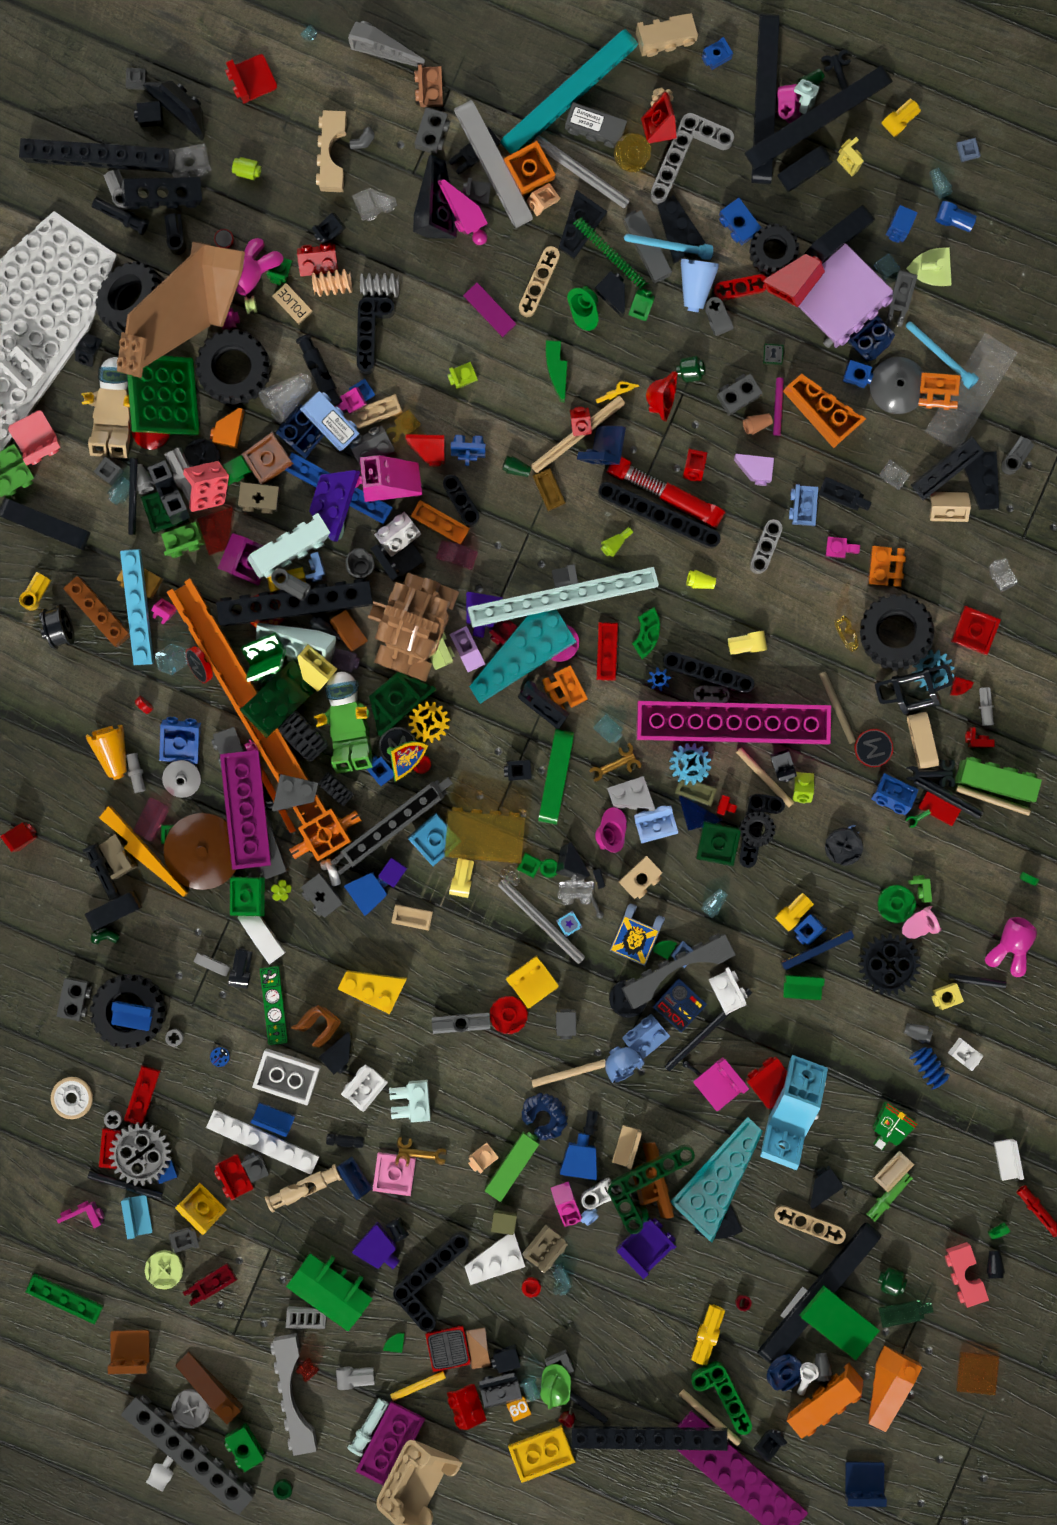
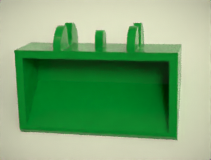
[286,1253,373,1331]

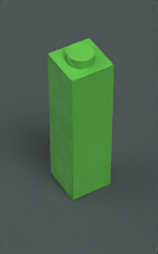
[485,1131,539,1202]

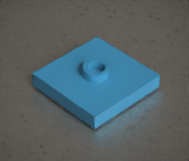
[407,813,461,866]

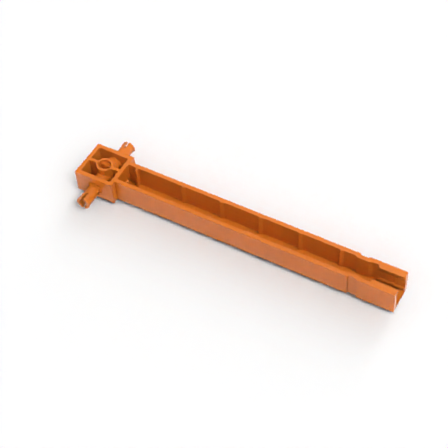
[167,579,362,861]

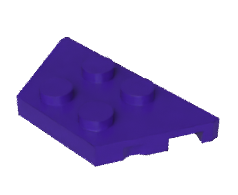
[309,470,360,542]

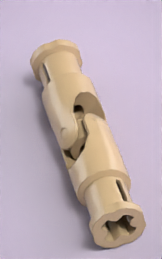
[265,1164,342,1213]

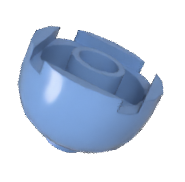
[605,1047,644,1083]

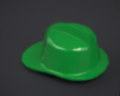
[567,286,599,331]

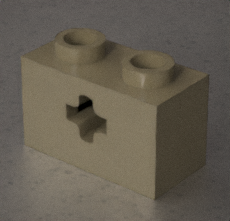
[238,482,281,514]

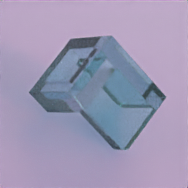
[155,644,188,675]

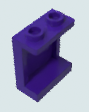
[616,1217,677,1279]

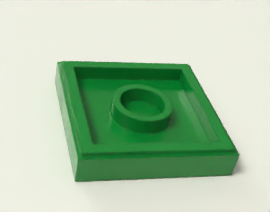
[230,877,265,916]

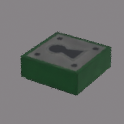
[763,344,784,365]

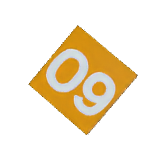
[506,1395,531,1422]

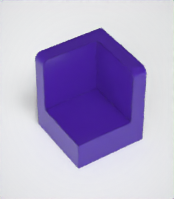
[379,858,408,888]

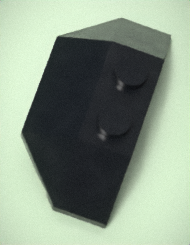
[143,81,204,141]

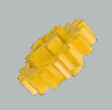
[409,701,450,743]

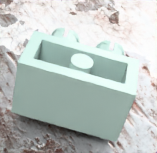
[389,1080,431,1122]

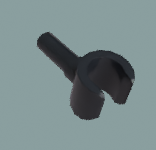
[263,784,274,810]

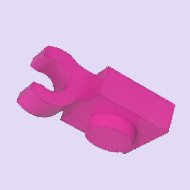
[334,387,367,414]
[826,537,860,558]

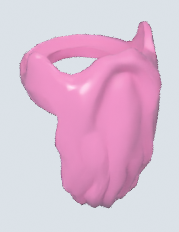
[902,906,942,939]

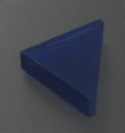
[679,796,722,831]

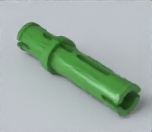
[866,1173,913,1222]

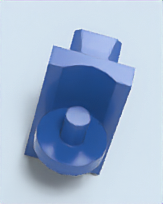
[451,435,486,466]

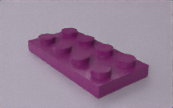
[355,1401,425,1486]

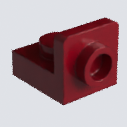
[489,620,518,645]

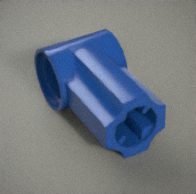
[935,201,977,232]

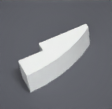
[238,916,286,964]

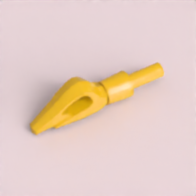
[595,381,639,404]

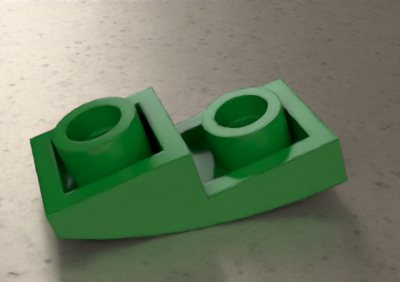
[222,455,252,487]

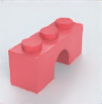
[944,1242,989,1308]

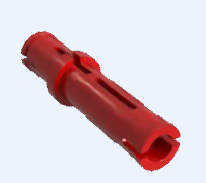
[1016,1185,1057,1237]

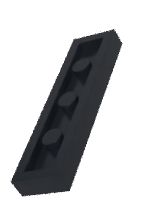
[911,436,984,501]

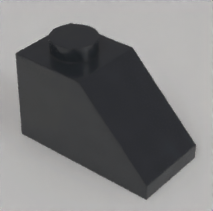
[594,271,625,318]
[319,1030,352,1075]
[808,1166,844,1209]

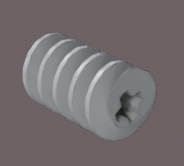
[360,273,399,298]

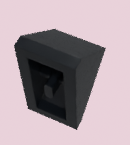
[556,842,590,881]

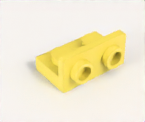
[837,137,864,176]

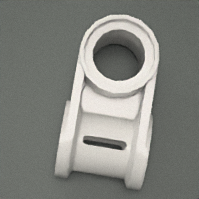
[581,1178,618,1209]

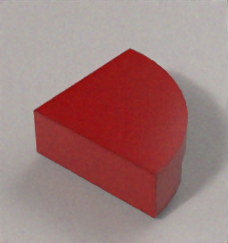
[949,676,974,696]

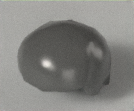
[346,548,375,579]

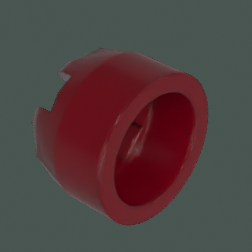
[735,1295,752,1311]
[558,1411,575,1428]

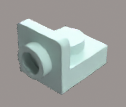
[794,79,819,114]

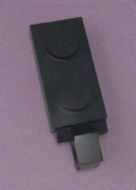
[818,477,872,511]

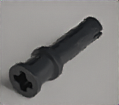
[92,197,149,235]
[82,843,121,901]

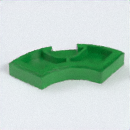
[632,607,660,659]

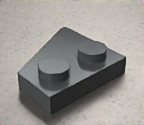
[272,774,319,811]

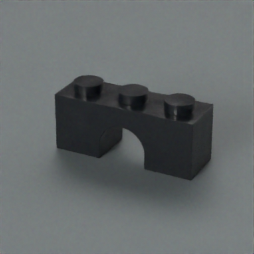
[148,461,190,525]

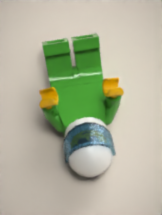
[314,672,373,774]

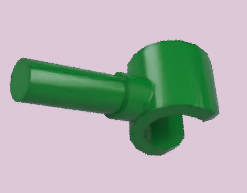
[905,809,931,828]

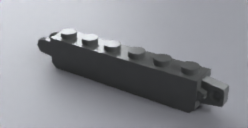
[330,777,453,875]

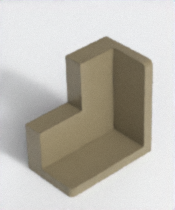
[99,834,138,879]

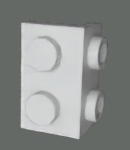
[0,345,47,391]
[374,512,421,557]
[341,1065,388,1112]

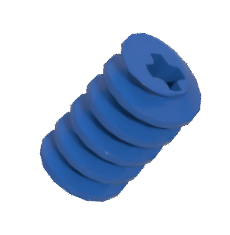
[909,1047,950,1090]

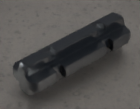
[326,1134,364,1148]

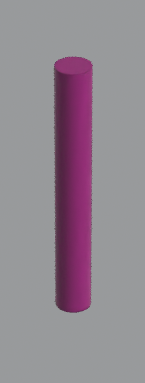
[773,378,784,436]

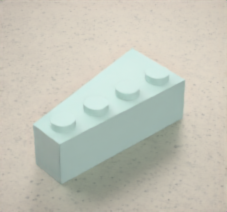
[248,513,330,579]

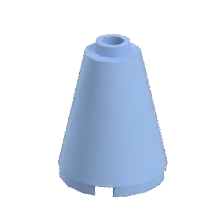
[681,259,719,312]

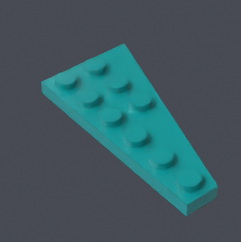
[671,1117,763,1242]

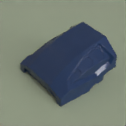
[848,315,895,362]
[275,404,325,459]

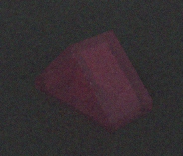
[436,540,478,570]

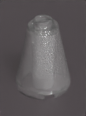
[259,373,313,423]

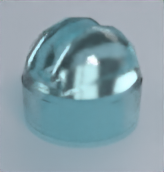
[300,24,317,42]

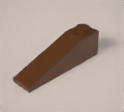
[175,1352,243,1424]

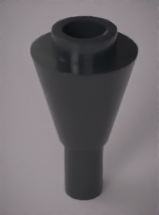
[309,613,341,641]

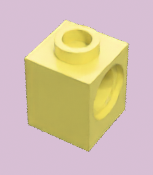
[931,983,964,1010]

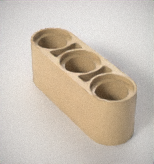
[907,712,939,769]

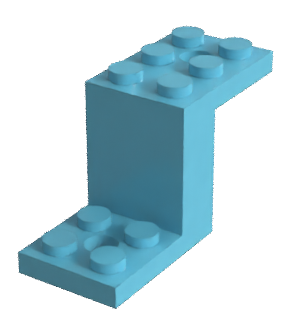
[760,1055,828,1170]

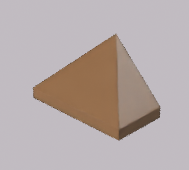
[466,1327,491,1369]

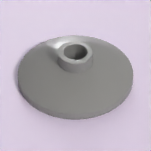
[162,760,201,798]

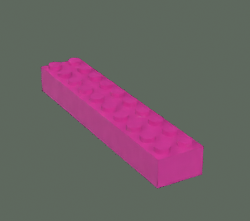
[636,701,831,745]

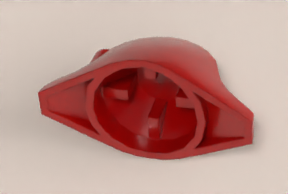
[646,371,678,422]

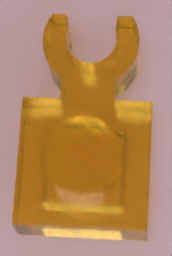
[386,409,421,443]

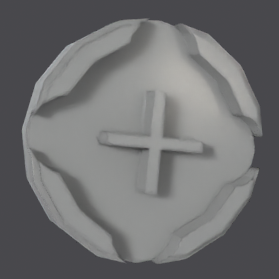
[171,1389,210,1429]

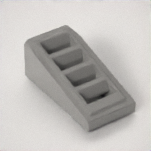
[286,1306,326,1329]

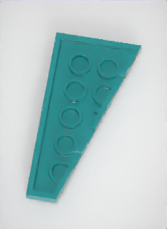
[469,609,577,704]

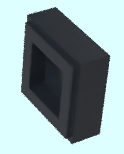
[592,869,606,889]

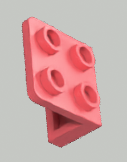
[8,410,61,465]
[183,461,229,512]

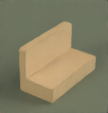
[929,492,971,522]
[612,1125,642,1170]

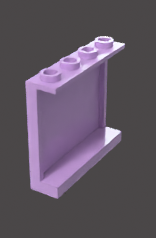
[798,243,893,348]

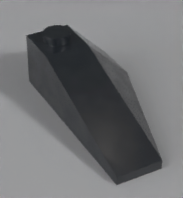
[413,155,457,239]

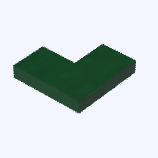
[141,491,190,534]

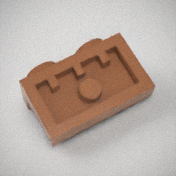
[415,64,443,107]

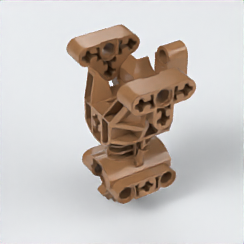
[368,573,459,682]

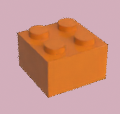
[503,141,556,197]

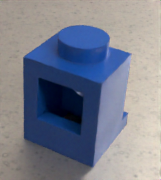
[702,37,733,70]
[367,756,394,786]
[794,914,827,945]

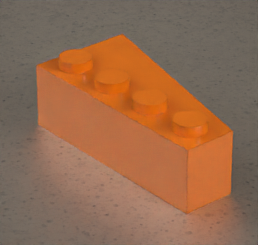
[783,373,866,448]
[787,1363,864,1439]

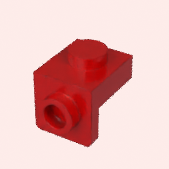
[570,407,592,436]

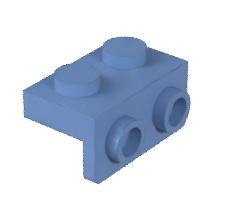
[789,484,818,526]
[622,1014,670,1059]

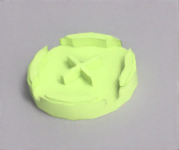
[144,1250,184,1290]

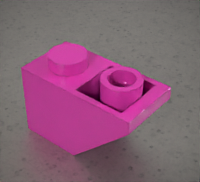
[551,1181,582,1227]

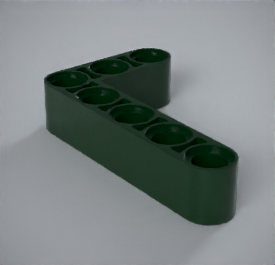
[608,1144,695,1234]

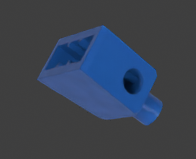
[344,872,389,916]
[560,1133,597,1180]

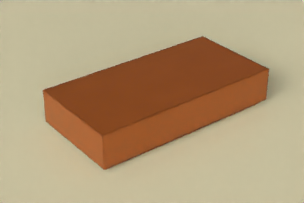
[330,610,368,652]

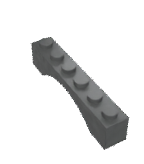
[622,933,736,1009]

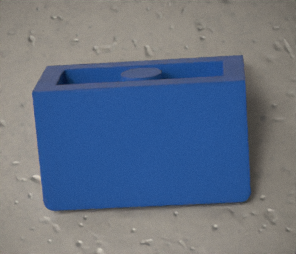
[111,1001,154,1031]
[250,1102,295,1137]

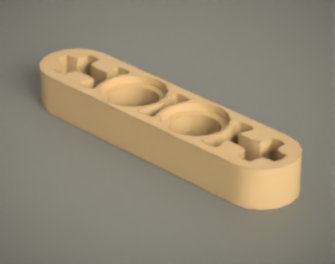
[519,246,560,317]
[774,1205,846,1244]

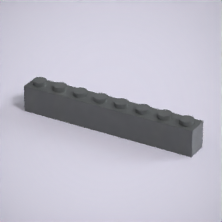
[211,727,288,879]

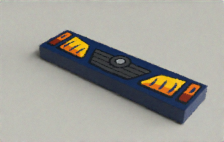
[780,930,854,970]

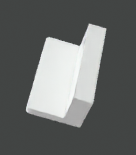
[994,1138,1024,1181]

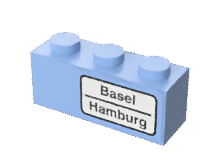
[300,391,359,451]

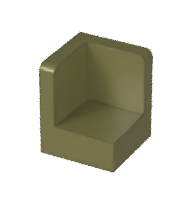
[491,1210,517,1235]

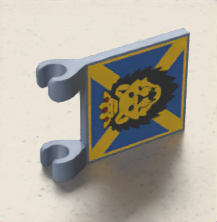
[610,903,665,966]

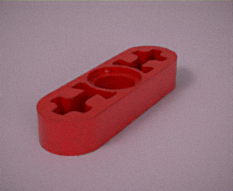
[713,274,767,301]

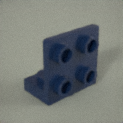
[577,426,626,465]
[845,1461,887,1507]

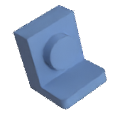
[305,552,326,583]

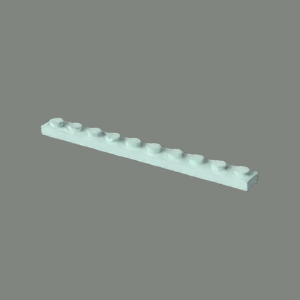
[468,567,659,627]

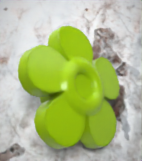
[271,880,291,901]

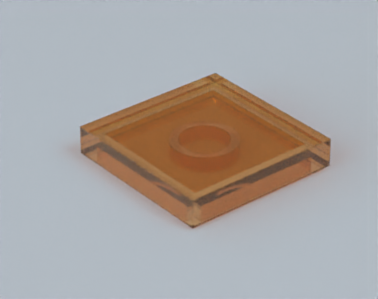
[956,1352,999,1395]

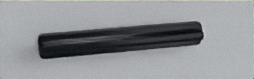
[913,777,984,819]

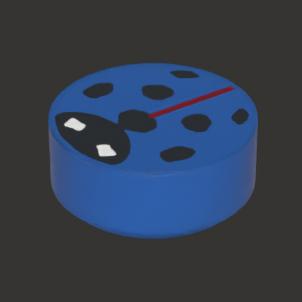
[210,1047,230,1067]

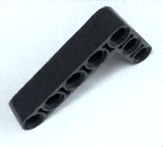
[393,1231,469,1332]

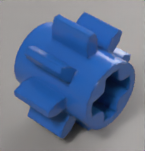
[647,667,671,691]

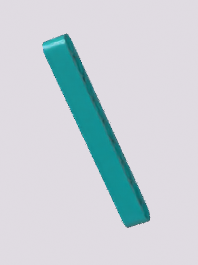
[500,29,639,154]

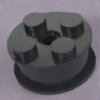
[39,604,75,649]

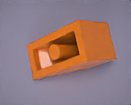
[210,408,245,449]

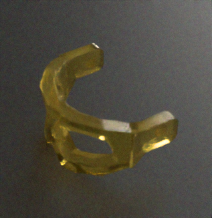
[834,616,859,652]

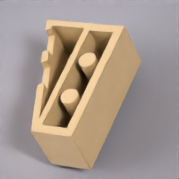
[636,13,698,57]

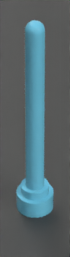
[624,234,713,260]
[906,322,979,389]

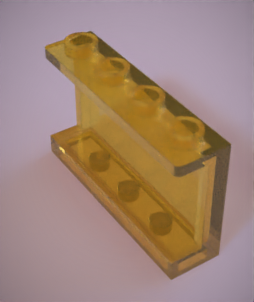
[443,807,525,863]

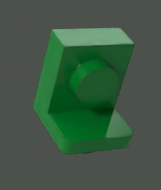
[266,258,293,285]
[628,289,655,321]

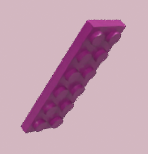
[220,750,272,870]

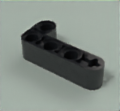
[804,205,875,264]
[357,297,395,375]
[738,794,785,868]

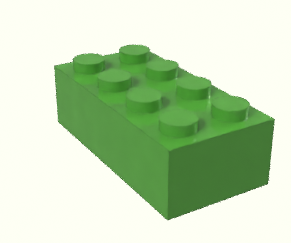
[955,757,1042,802]

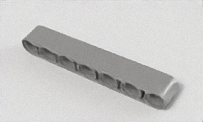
[454,100,533,228]

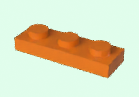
[410,500,470,546]

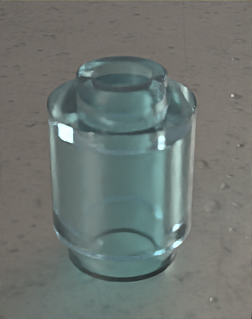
[107,476,129,505]

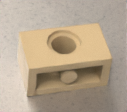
[618,856,662,899]

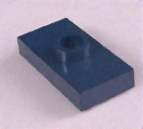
[336,1157,372,1200]

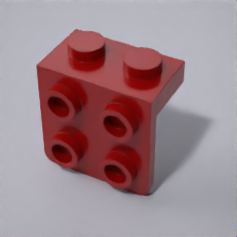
[225,54,277,104]
[745,1056,787,1109]

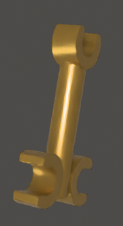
[589,743,641,781]
[395,1137,446,1167]

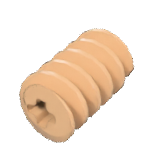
[312,269,353,297]

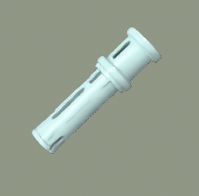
[347,1398,389,1456]

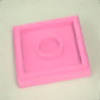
[373,1152,416,1196]

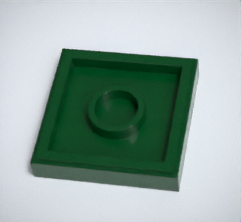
[696,821,741,867]

